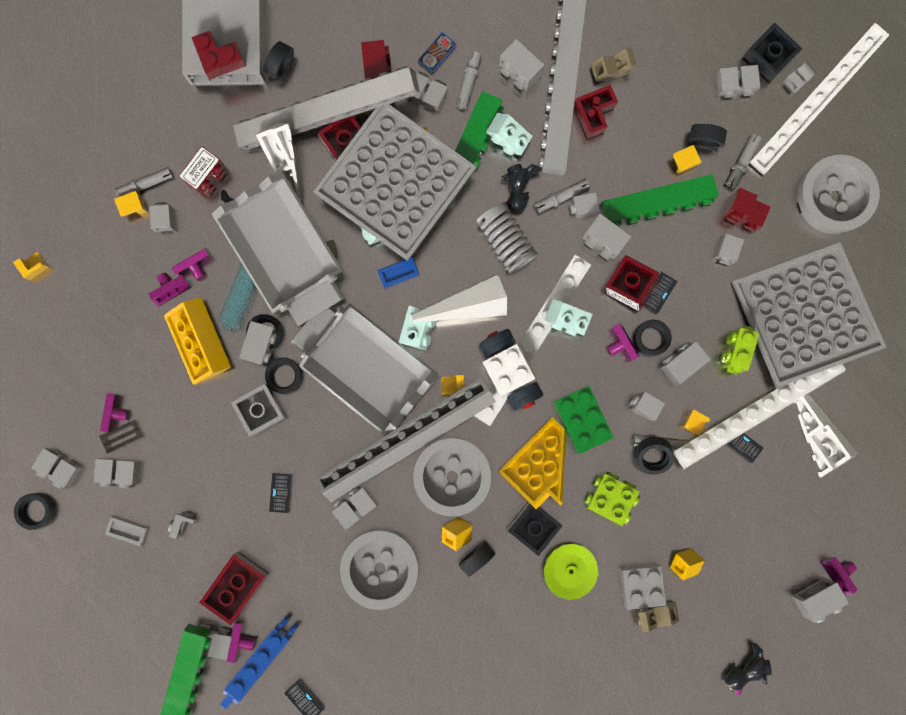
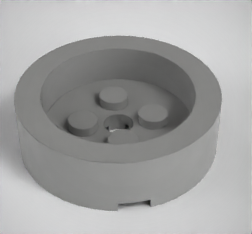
[797,155,880,234]
[413,438,491,516]
[340,529,419,610]

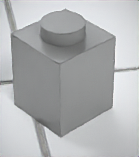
[569,192,600,219]
[149,202,174,232]
[715,234,744,265]

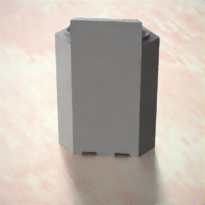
[212,171,344,326]
[291,303,439,436]

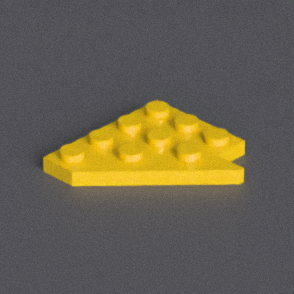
[498,417,567,509]

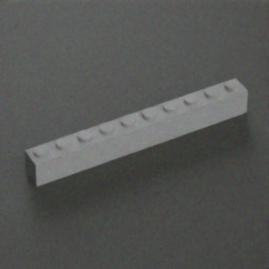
[539,0,586,175]
[233,66,421,150]
[315,378,496,502]

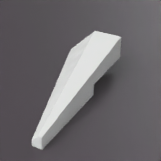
[256,123,301,201]
[410,275,507,322]
[794,394,858,478]

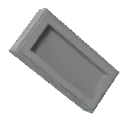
[105,516,149,546]

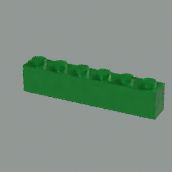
[600,174,719,226]
[160,624,212,715]

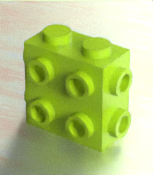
[721,326,759,375]
[585,472,640,526]

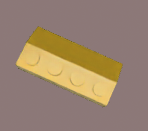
[164,297,231,385]

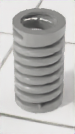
[476,202,538,273]

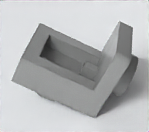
[168,511,198,539]

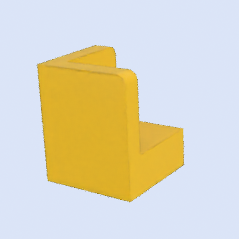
[673,145,701,175]
[114,191,147,217]
[13,252,49,280]
[441,375,465,396]
[681,410,710,436]
[442,517,472,551]
[670,548,705,580]

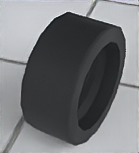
[263,41,294,80]
[689,124,727,148]
[246,314,284,351]
[633,319,672,357]
[265,357,302,394]
[636,436,674,475]
[14,493,54,530]
[458,542,496,577]

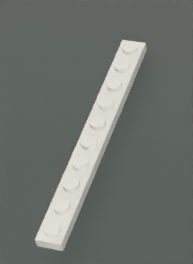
[750,23,889,175]
[474,255,591,426]
[673,364,846,469]

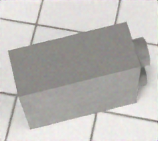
[182,0,265,85]

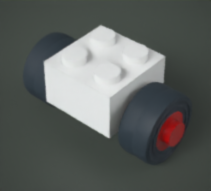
[479,329,544,411]

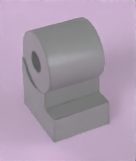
[784,62,817,93]

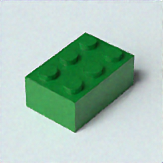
[552,386,614,454]

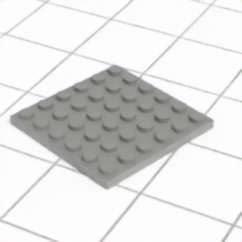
[313,104,476,261]
[732,242,886,388]

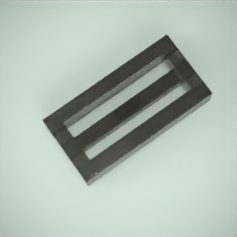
[99,420,143,454]

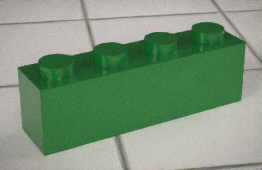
[455,91,504,169]

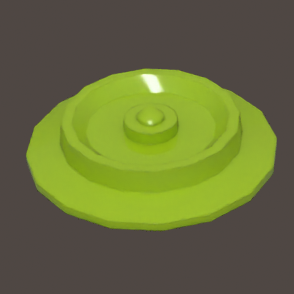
[544,544,598,600]

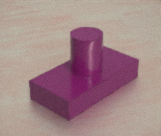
[171,247,210,279]
[148,273,191,306]
[608,323,640,361]
[100,393,127,432]
[821,557,858,595]
[227,620,256,663]

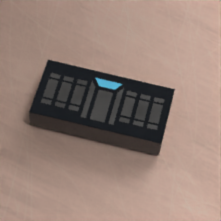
[644,271,678,314]
[726,433,764,463]
[269,473,292,513]
[284,679,325,715]

